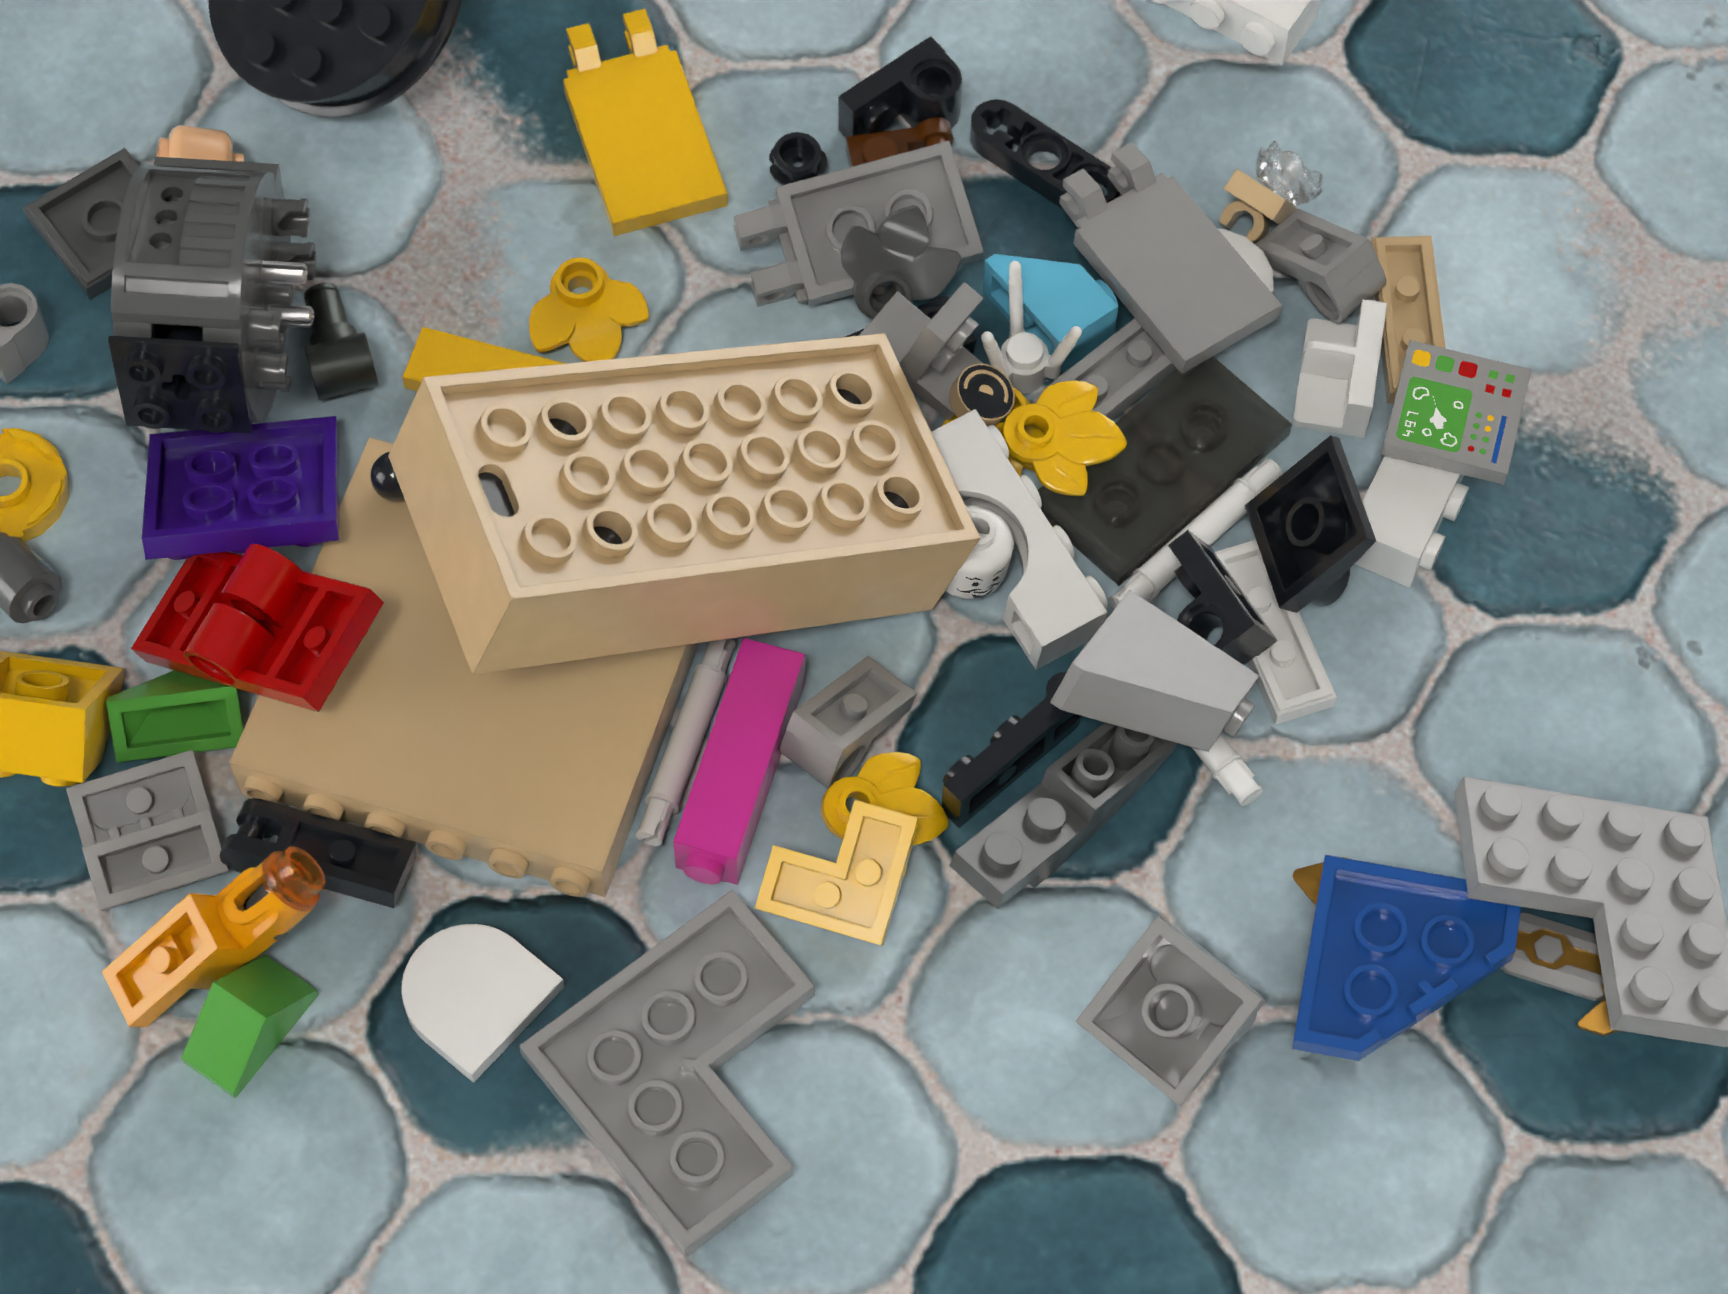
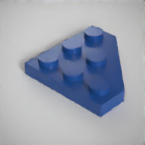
[1292,855,1521,1061]

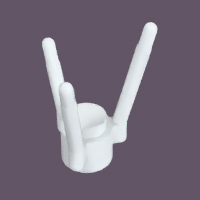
[981,261,1082,394]

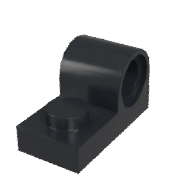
[838,36,962,138]
[1168,530,1278,665]

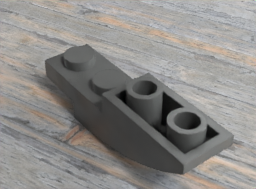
[950,722,1178,909]

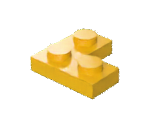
[755,800,920,946]

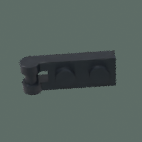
[942,672,1081,828]
[219,798,416,908]

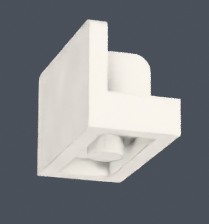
[1292,299,1387,438]

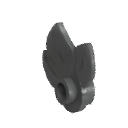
[841,205,961,319]

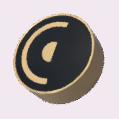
[949,364,1015,427]

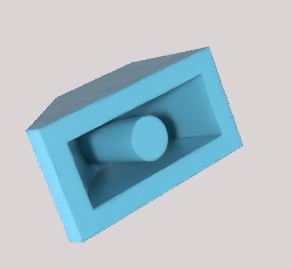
[983,254,1119,373]

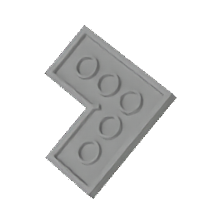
[1454,776,1728,1047]
[519,890,815,1258]

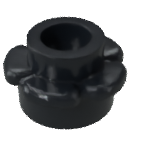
[769,132,827,185]

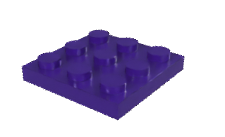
[141,416,339,560]

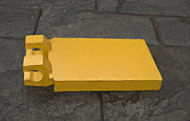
[563,9,728,236]

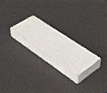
[1215,540,1337,725]

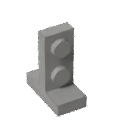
[859,282,983,421]

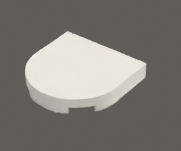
[402,924,564,1083]

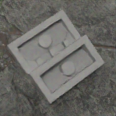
[66,750,229,911]

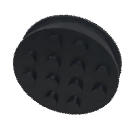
[208,0,461,118]

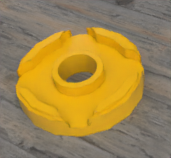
[0,428,69,542]

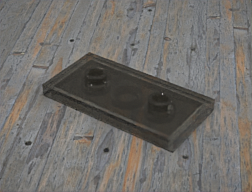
[1038,356,1292,586]

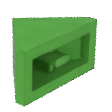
[181,955,319,1099]

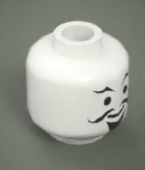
[945,505,1014,599]

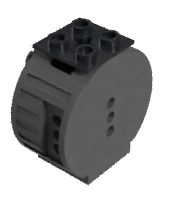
[108,157,316,433]

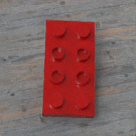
[131,544,384,712]

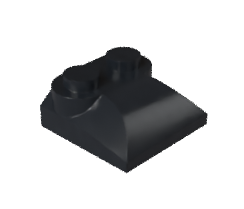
[1244,435,1376,613]

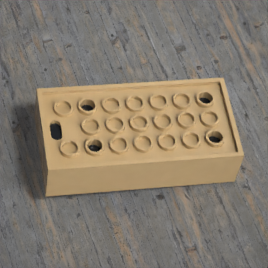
[388,333,981,675]

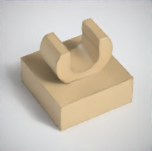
[1220,169,1298,244]

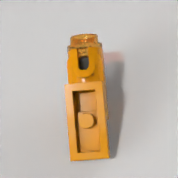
[102,847,326,1027]

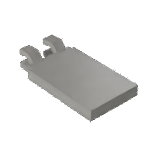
[734,141,984,307]
[1059,142,1282,374]

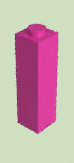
[673,638,805,885]

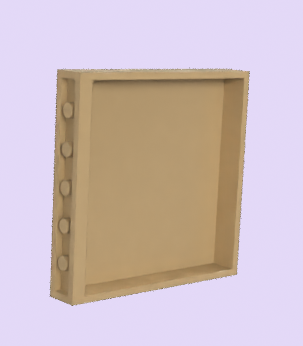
[229,437,699,897]

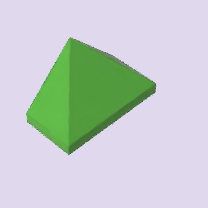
[106,670,244,763]

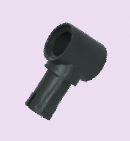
[304,283,379,400]

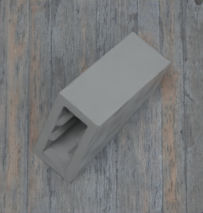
[1050,590,1259,752]

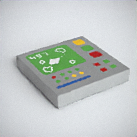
[1381,340,1532,485]

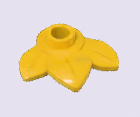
[529,257,649,362]
[1002,380,1127,496]
[821,752,949,877]

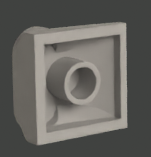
[1076,916,1266,1106]

